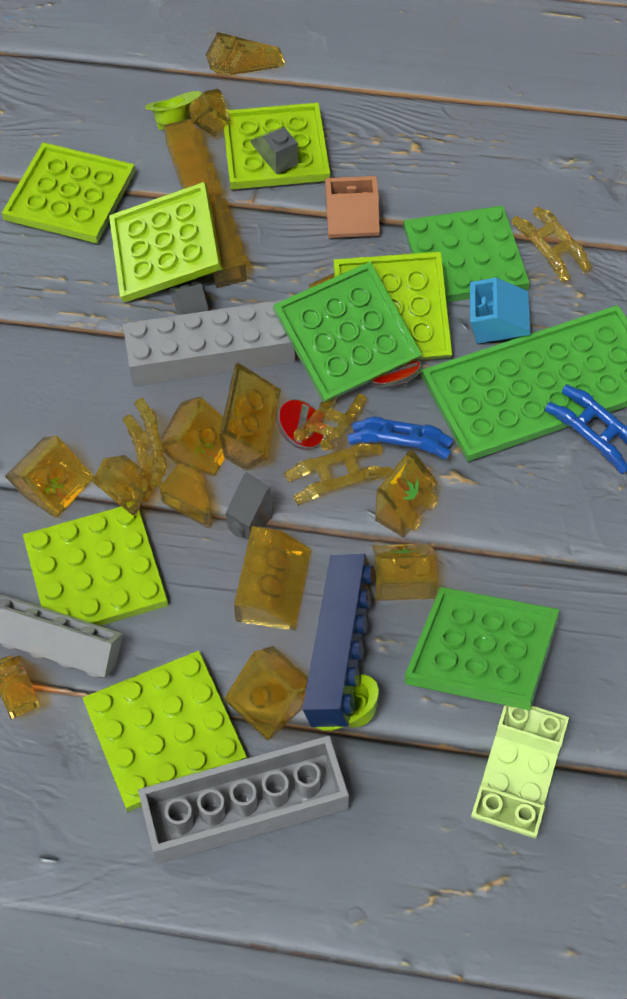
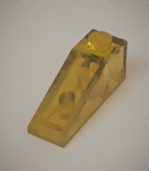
[206,32,285,75]

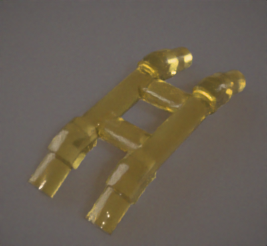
[511,206,593,283]
[294,394,367,451]
[122,398,167,503]
[284,443,393,505]

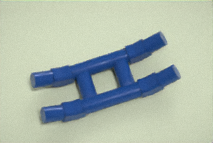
[545,384,627,474]
[348,416,453,460]

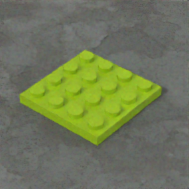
[222,102,330,190]
[1,142,136,244]
[109,182,222,303]
[333,252,452,361]
[23,502,168,626]
[82,650,247,813]

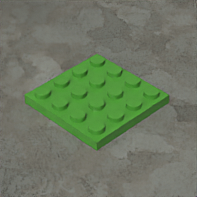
[403,205,530,303]
[273,262,422,403]
[405,587,559,710]

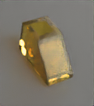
[0,655,41,719]

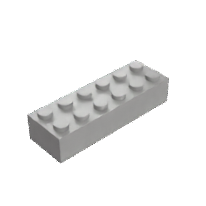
[123,299,295,387]
[138,736,349,865]

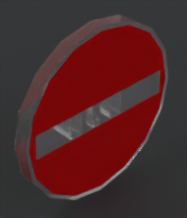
[369,360,422,391]
[276,399,325,450]

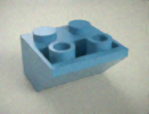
[470,278,531,344]

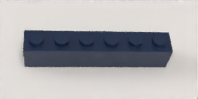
[302,553,375,727]

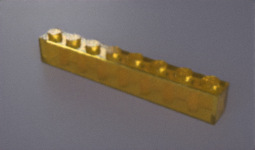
[164,119,250,288]

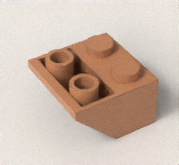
[325,176,380,238]

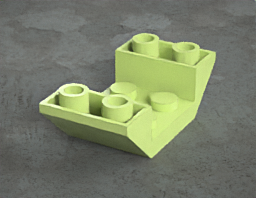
[471,705,569,839]

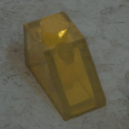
[188,89,231,137]
[92,455,148,515]
[159,462,213,529]

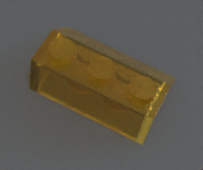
[219,362,281,470]
[234,526,311,631]

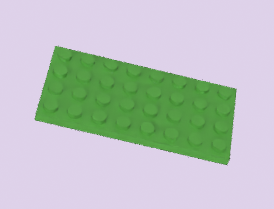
[421,305,627,462]

